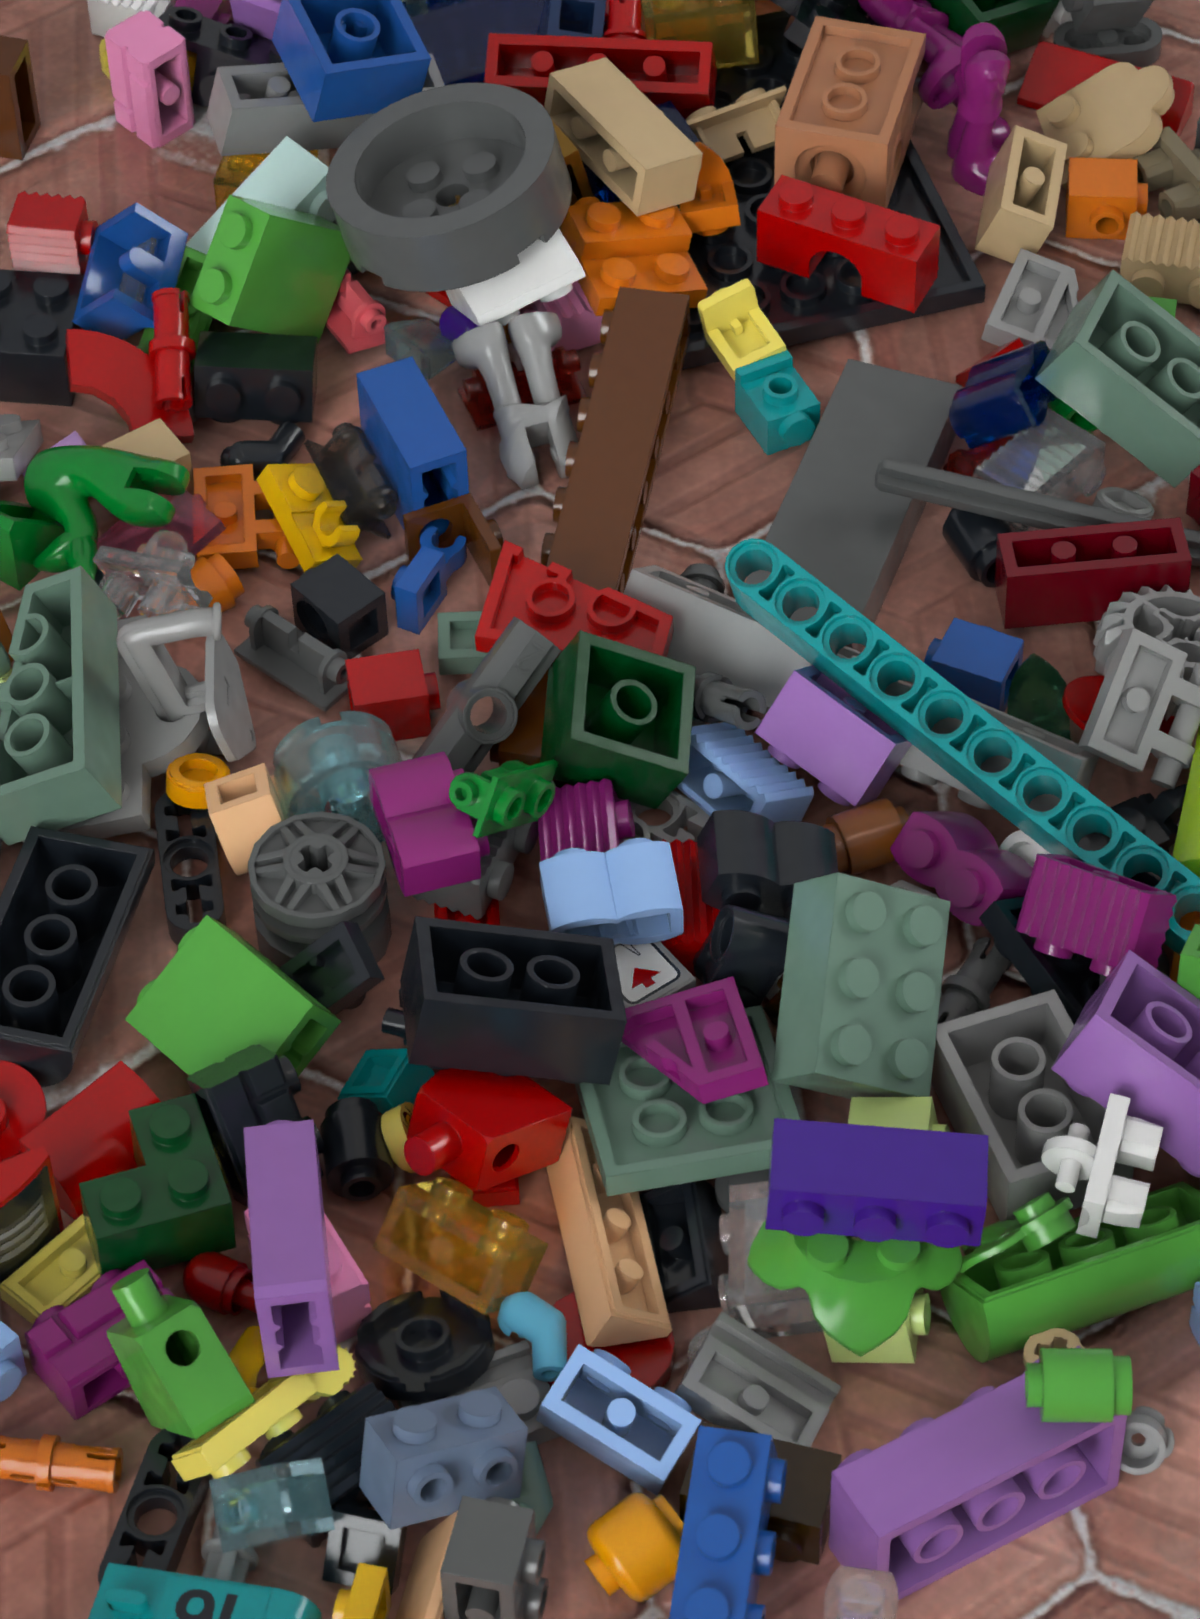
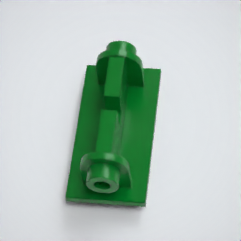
[449,759,559,838]

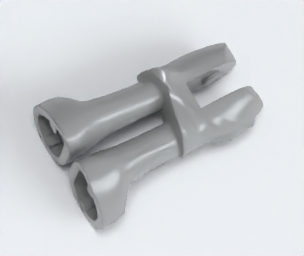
[451,312,578,490]

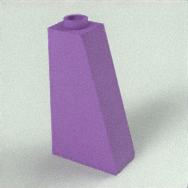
[243,1119,339,1378]

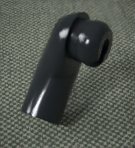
[220,422,305,480]

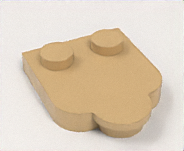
[1036,62,1175,189]

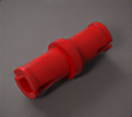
[148,287,196,412]

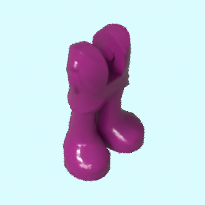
[858,0,963,110]
[947,22,1011,196]

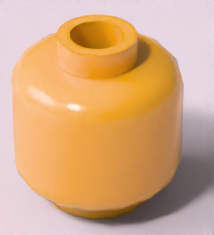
[584,1492,684,1602]

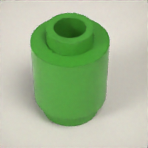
[1025,1348,1133,1423]

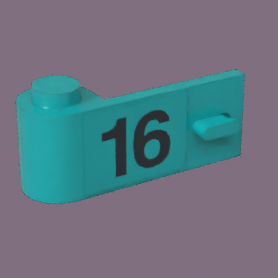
[88,1562,322,1619]

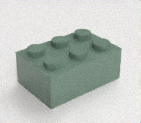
[1035,269,1200,488]
[771,872,950,1099]

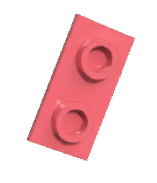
[325,268,400,354]

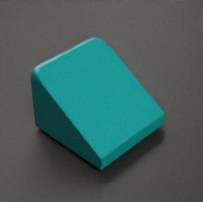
[337,1048,435,1114]

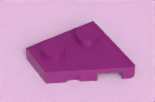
[621,976,769,1104]

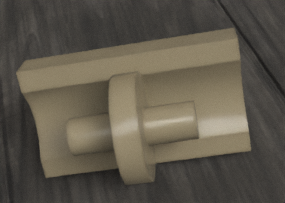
[1133,126,1200,223]

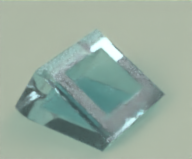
[384,318,456,381]

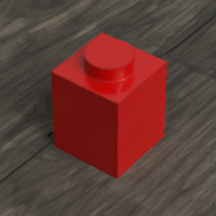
[345,649,441,747]

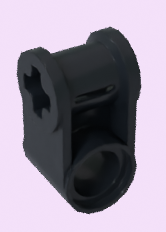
[693,904,790,1008]

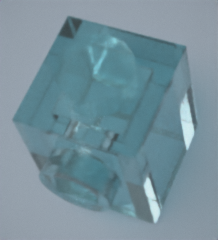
[209,1458,335,1553]

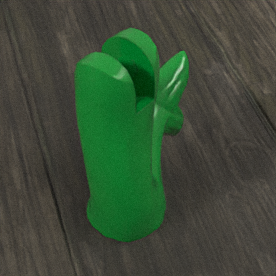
[24,445,190,580]

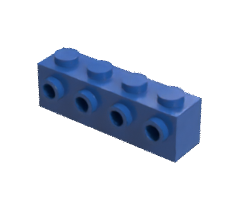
[669,1425,787,1619]

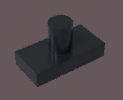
[279,921,385,1015]

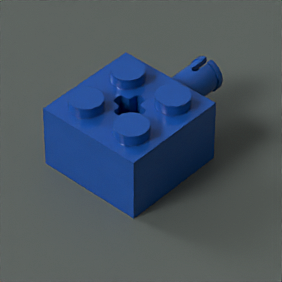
[272,0,431,122]

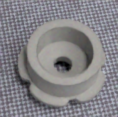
[1120,1406,1174,1475]

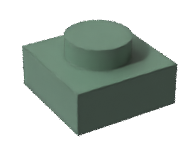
[437,611,487,675]

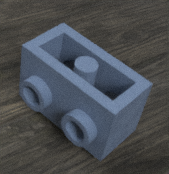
[359,1386,528,1530]

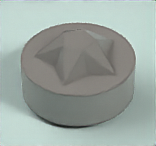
[1092,487,1154,520]

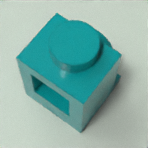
[735,350,821,456]

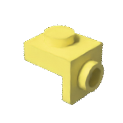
[697,279,787,382]

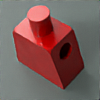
[404,1068,573,1191]

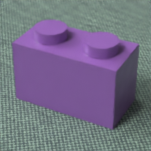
[754,665,912,807]

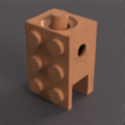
[774,16,926,208]

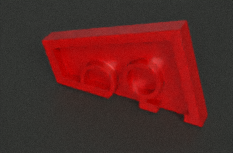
[475,540,674,662]

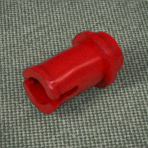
[603,0,647,39]

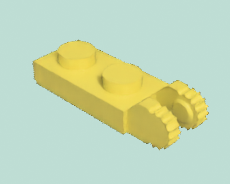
[171,1345,357,1482]

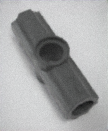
[412,617,561,773]

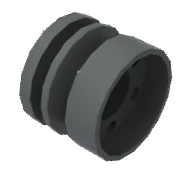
[248,811,392,968]

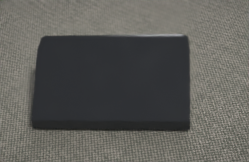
[639,1180,737,1313]

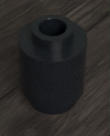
[942,508,1014,588]
[320,1097,394,1202]

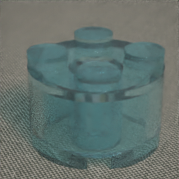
[273,711,402,843]

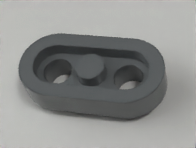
[1053,17,1163,68]

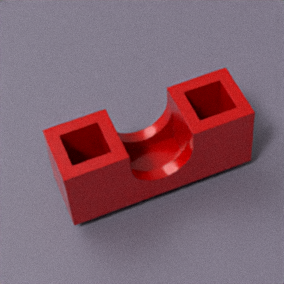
[757,175,940,313]

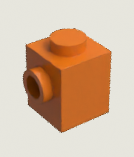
[1065,157,1148,240]

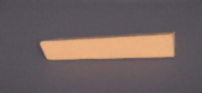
[546,1116,672,1347]

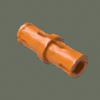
[0,1434,123,1494]

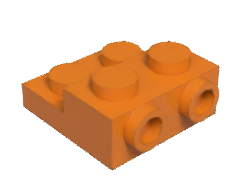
[560,196,708,316]

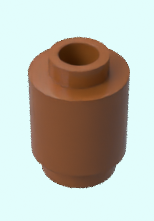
[822,798,909,876]

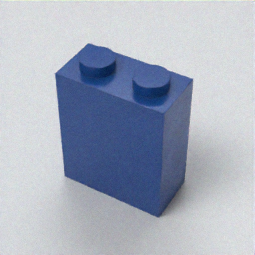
[356,356,469,538]

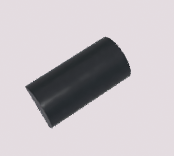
[0,826,155,1087]

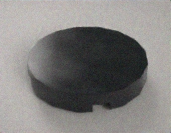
[354,1290,495,1403]

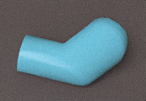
[497,1292,568,1382]

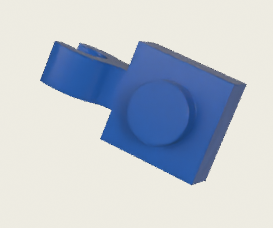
[391,525,467,635]

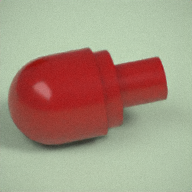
[183,1251,257,1316]

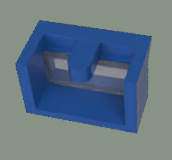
[73,202,188,340]

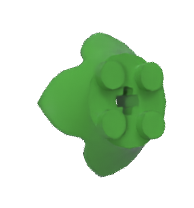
[747,1220,963,1357]

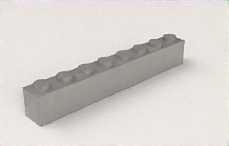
[623,565,1099,812]

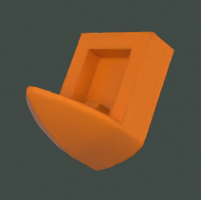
[679,142,741,236]

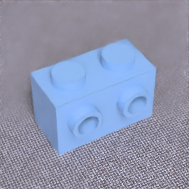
[536,1344,702,1496]

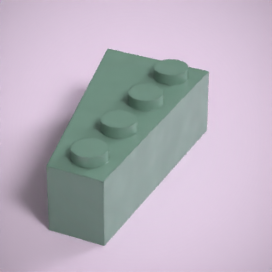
[0,566,122,846]

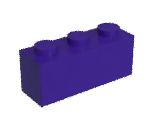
[765,1118,989,1248]

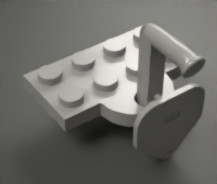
[22,602,256,843]

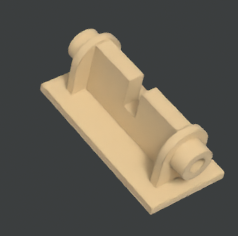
[681,85,787,163]

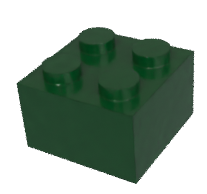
[540,630,696,809]

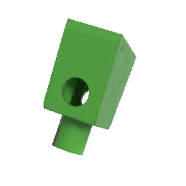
[107,1268,255,1440]

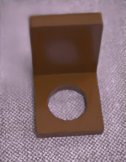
[403,493,504,587]

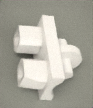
[1041,1093,1164,1239]

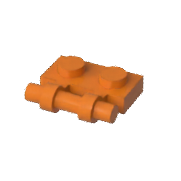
[193,464,300,569]

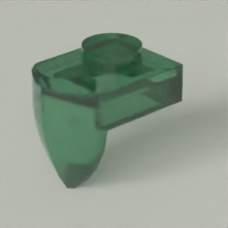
[1007,653,1073,741]

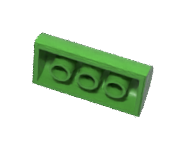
[940,1181,1200,1363]

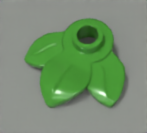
[960,1191,1077,1274]

